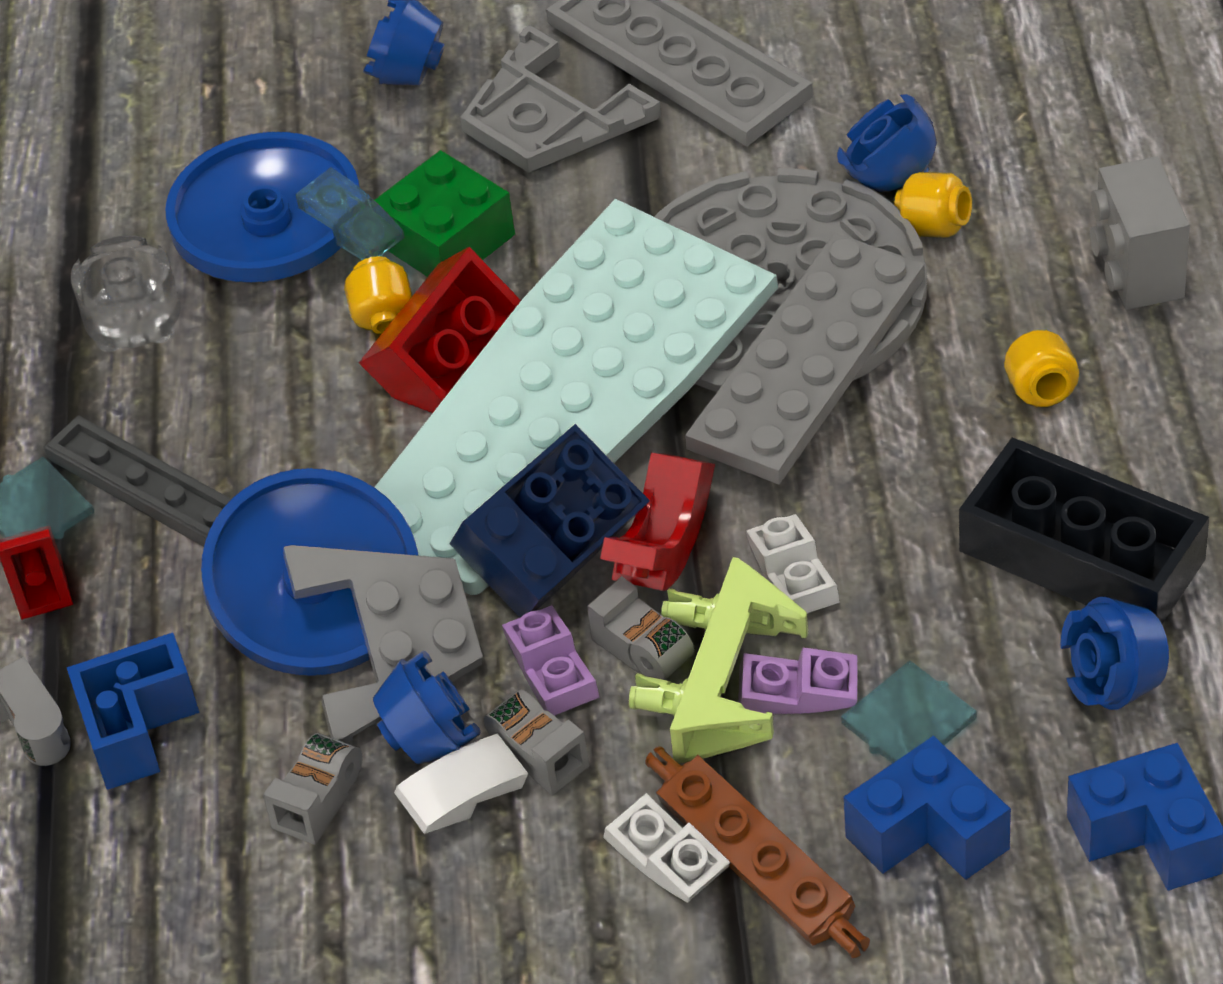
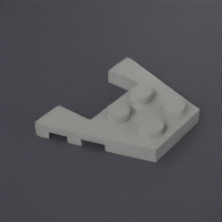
[460,25,661,173]
[283,545,483,743]

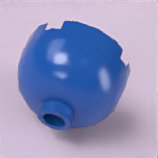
[837,94,937,192]

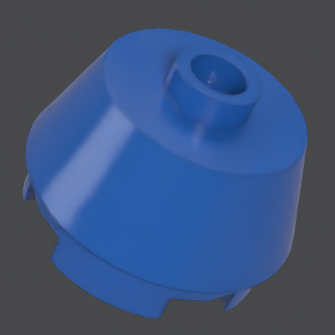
[363,0,445,86]
[1060,597,1169,710]
[373,651,481,765]

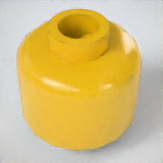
[894,172,972,238]
[344,256,413,334]
[1004,330,1079,407]

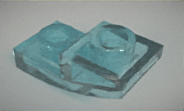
[295,167,405,260]

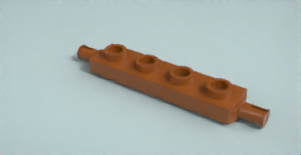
[645,746,870,958]

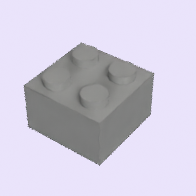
[1090,156,1190,310]

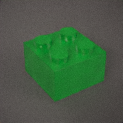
[370,150,515,277]

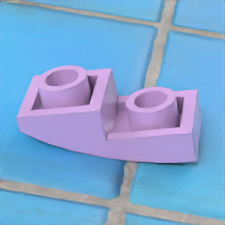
[502,605,600,716]
[738,647,857,714]

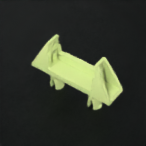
[629,557,808,764]

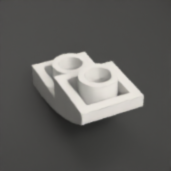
[746,514,840,613]
[394,733,528,834]
[603,793,730,903]

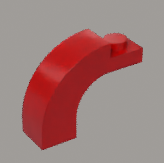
[600,452,715,591]

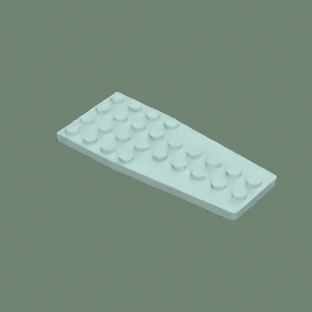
[374,199,778,595]

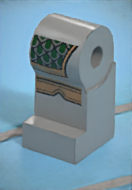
[587,576,695,680]
[0,657,71,766]
[484,689,590,796]
[263,733,362,845]

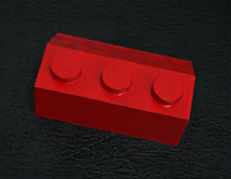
[358,247,521,413]

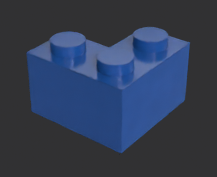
[66,632,200,790]
[844,735,1011,880]
[1067,743,1223,891]

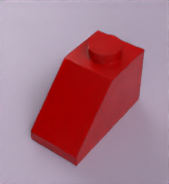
[0,525,73,620]

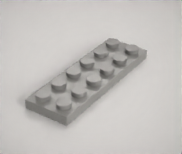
[546,0,813,147]
[685,232,925,485]

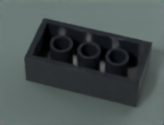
[959,437,1209,624]

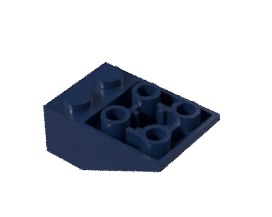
[449,424,650,617]

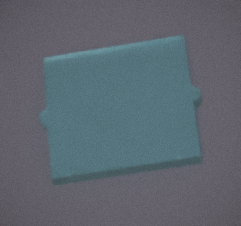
[0,457,94,539]
[841,660,977,763]

